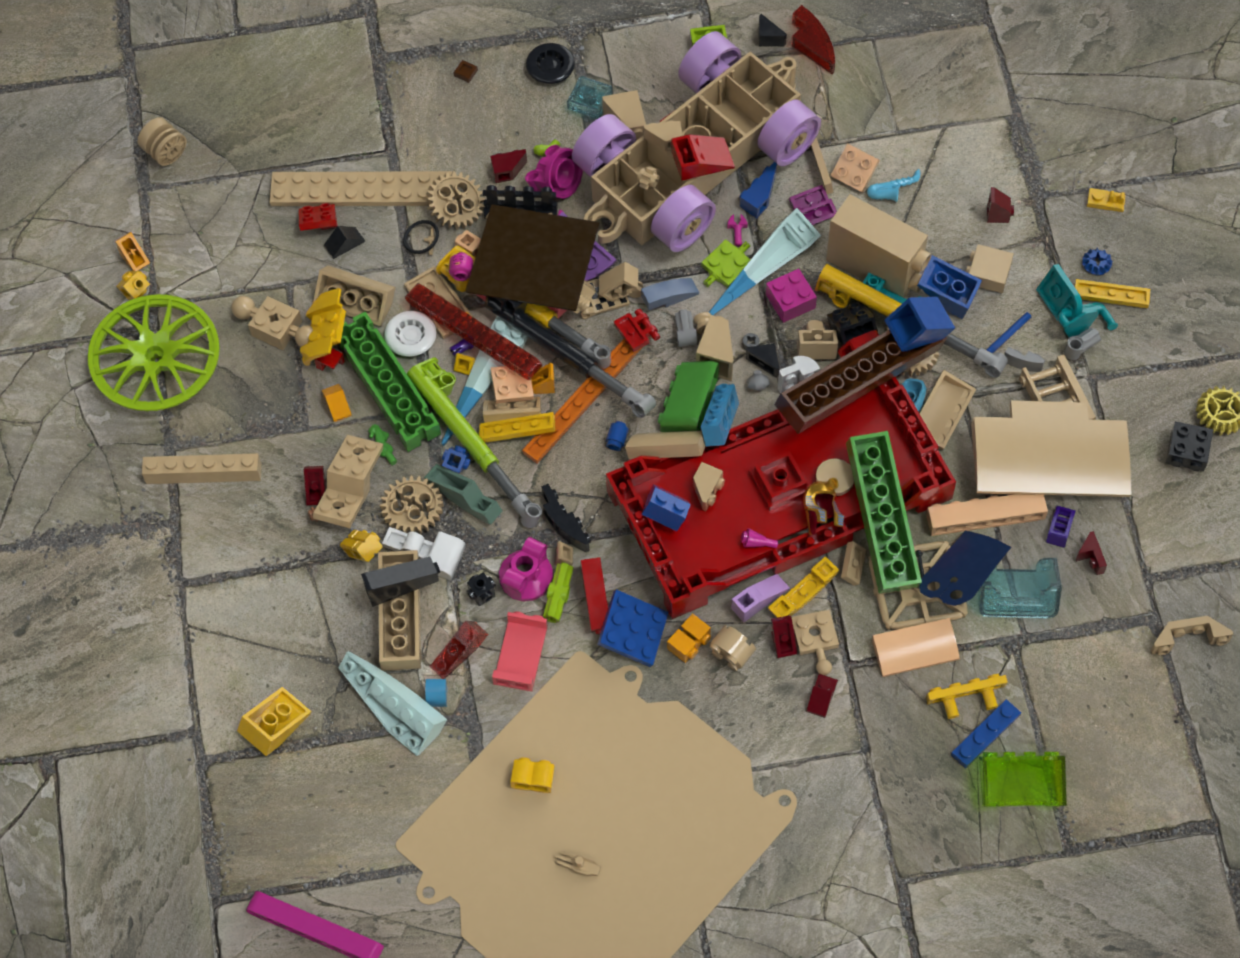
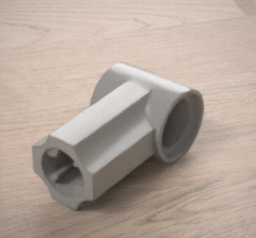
[675,309,697,347]
[1064,327,1101,360]

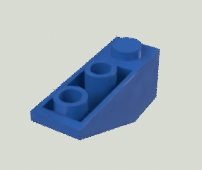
[740,162,777,218]

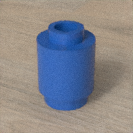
[606,421,629,451]

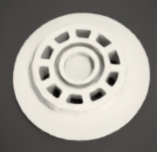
[384,311,436,357]

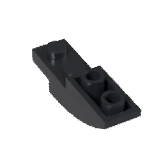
[541,484,591,553]

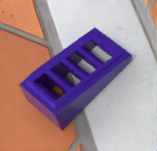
[1046,506,1076,548]

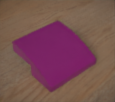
[788,185,837,225]

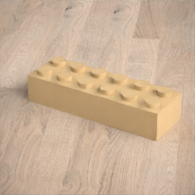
[378,550,421,671]

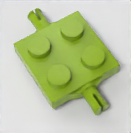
[701,239,751,288]

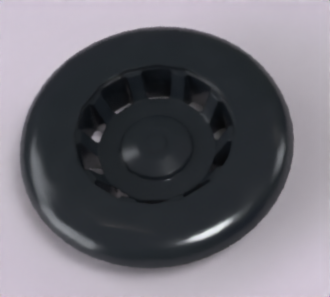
[526,43,575,84]

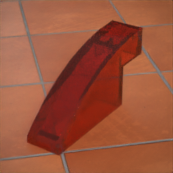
[792,5,835,74]

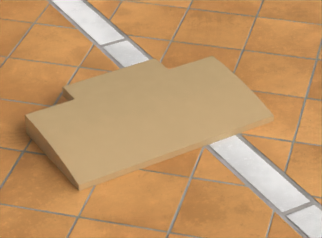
[971,400,1131,497]

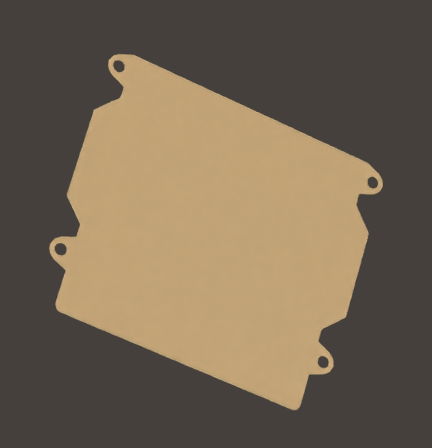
[396,651,797,958]

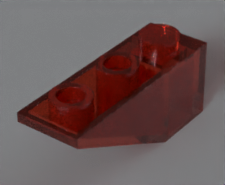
[430,621,489,679]

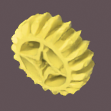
[1196,385,1240,436]

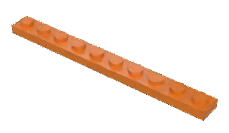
[522,324,652,464]

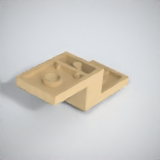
[313,435,383,528]

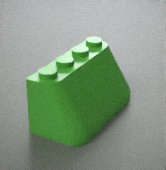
[658,361,719,432]

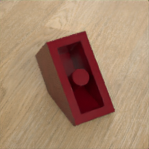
[987,187,1014,223]

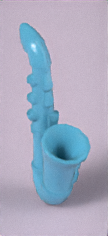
[867,169,921,202]

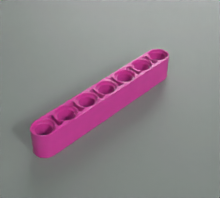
[246,891,384,958]

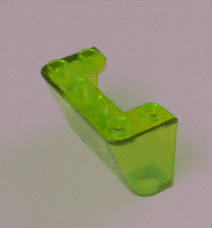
[979,751,1067,807]

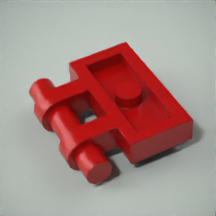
[614,308,660,352]

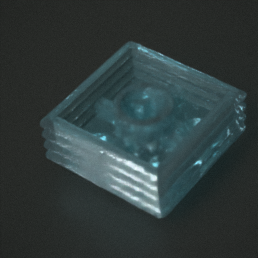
[567,76,613,119]

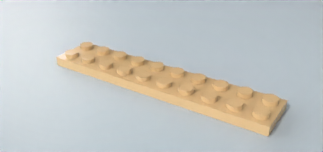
[270,171,452,206]

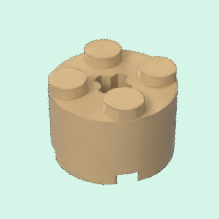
[710,625,756,671]

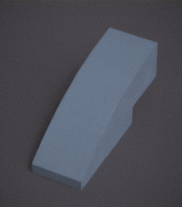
[641,278,699,311]

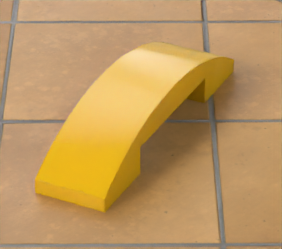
[768,556,839,618]

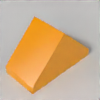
[115,232,150,271]
[530,363,555,394]
[321,384,352,422]

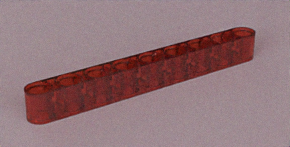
[405,283,542,380]

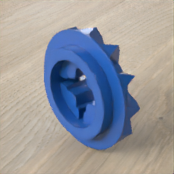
[1082,247,1113,275]

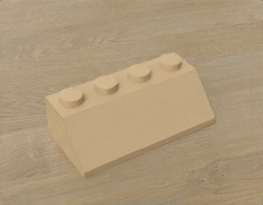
[313,265,396,326]

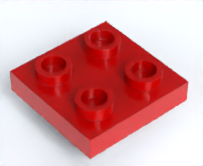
[299,203,338,231]

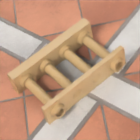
[1019,355,1096,420]

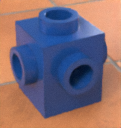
[442,445,471,473]

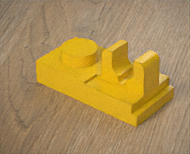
[1087,188,1126,212]

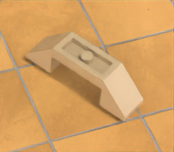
[1151,616,1233,655]

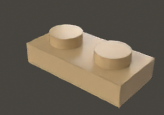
[841,541,866,586]

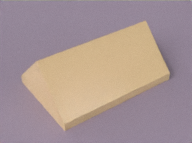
[483,397,541,423]

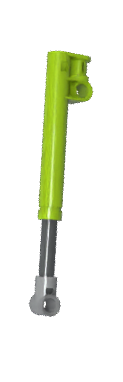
[407,357,542,528]

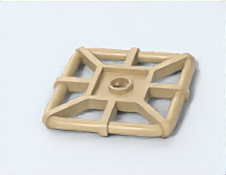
[868,541,968,630]

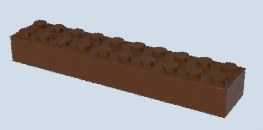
[774,330,947,434]

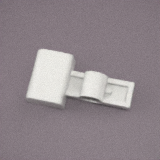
[382,527,465,581]

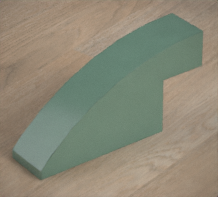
[424,464,502,525]

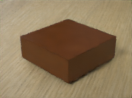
[453,60,478,83]

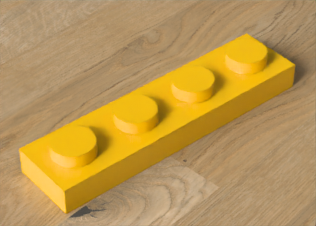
[1074,279,1151,308]
[479,412,555,443]

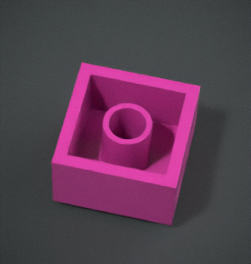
[766,269,817,323]

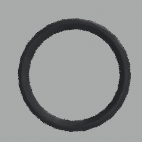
[403,220,439,254]

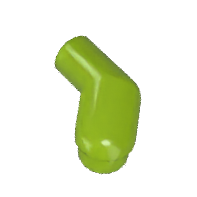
[533,139,560,157]

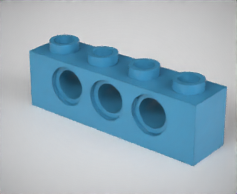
[701,384,739,447]

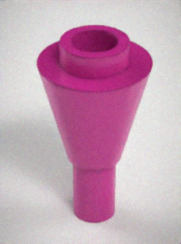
[741,528,778,548]

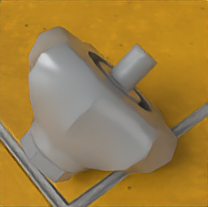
[747,370,770,391]

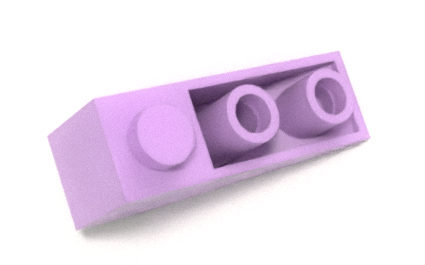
[731,574,790,622]

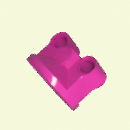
[525,145,583,199]
[499,537,553,602]

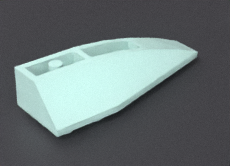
[338,651,447,756]

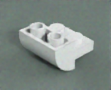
[778,356,820,393]

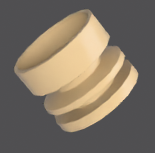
[137,117,187,166]

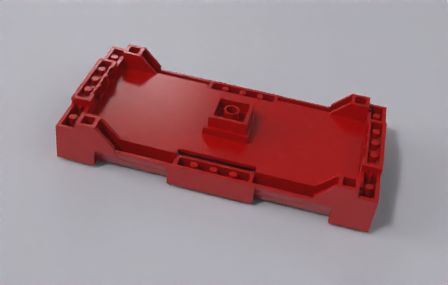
[606,377,956,619]

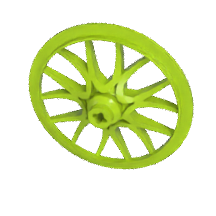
[88,294,220,411]

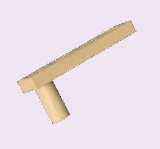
[810,138,833,194]

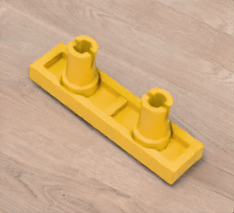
[925,674,1008,719]

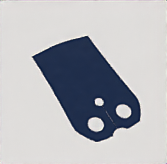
[920,530,1011,606]

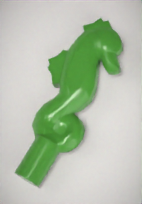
[369,424,397,465]

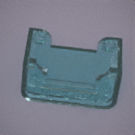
[978,558,1062,618]

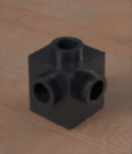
[466,572,496,606]

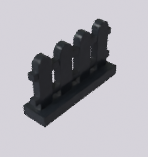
[482,185,558,219]

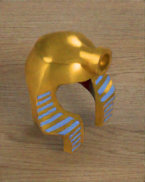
[803,478,845,535]

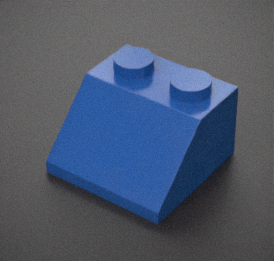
[641,484,691,531]

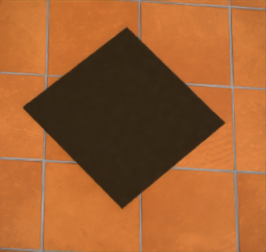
[466,204,600,311]

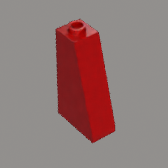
[580,557,608,635]

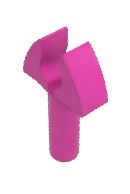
[727,214,748,247]

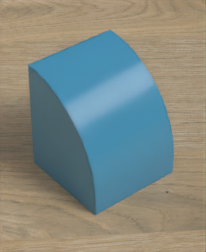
[425,679,448,707]

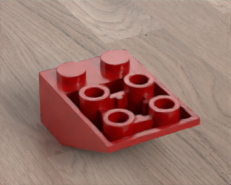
[671,134,735,181]

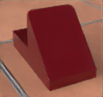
[303,466,327,505]
[1075,531,1107,575]
[771,615,797,658]
[806,674,838,718]

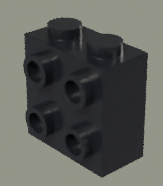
[827,302,878,345]
[1166,421,1213,471]

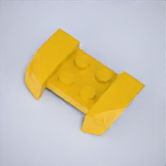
[300,288,346,366]

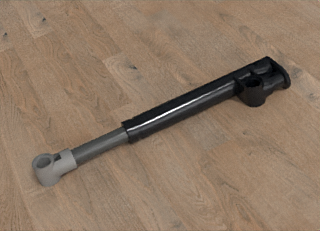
[485,296,656,418]

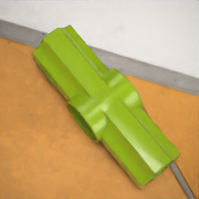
[543,563,574,623]

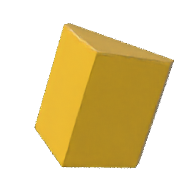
[453,353,476,375]

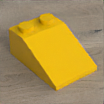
[237,687,312,756]

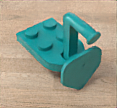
[1036,264,1118,338]

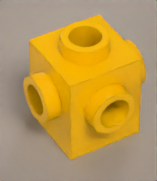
[116,271,150,300]

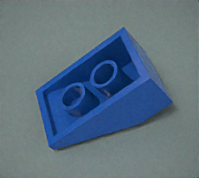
[917,255,982,319]

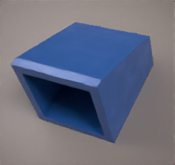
[885,297,955,352]

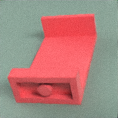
[492,611,548,692]

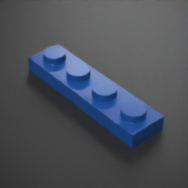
[951,699,1022,768]

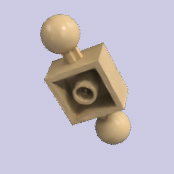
[231,296,313,350]

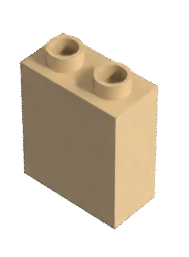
[826,194,932,298]

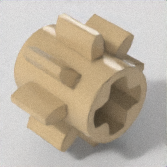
[637,166,660,190]

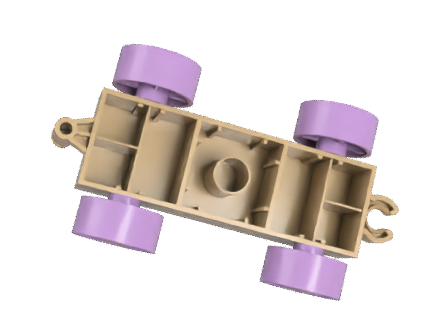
[572,31,821,252]

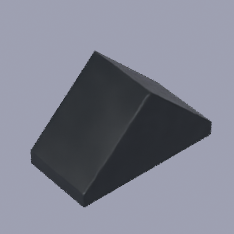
[759,14,787,47]
[324,226,365,259]
[746,343,779,378]

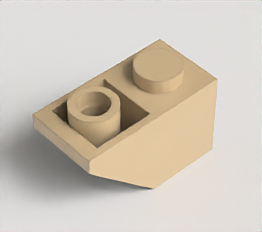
[643,121,683,151]
[693,462,725,511]

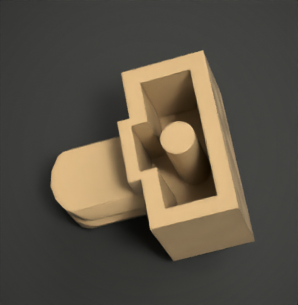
[599,262,643,302]
[797,320,838,359]

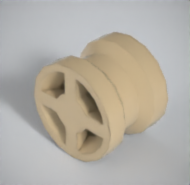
[694,312,711,335]

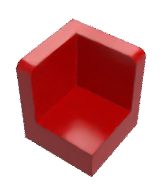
[314,348,345,371]

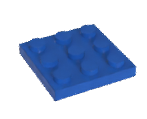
[597,589,669,667]

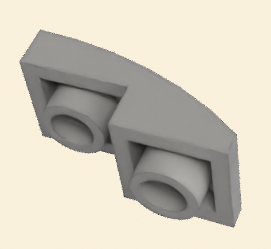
[1004,347,1045,372]

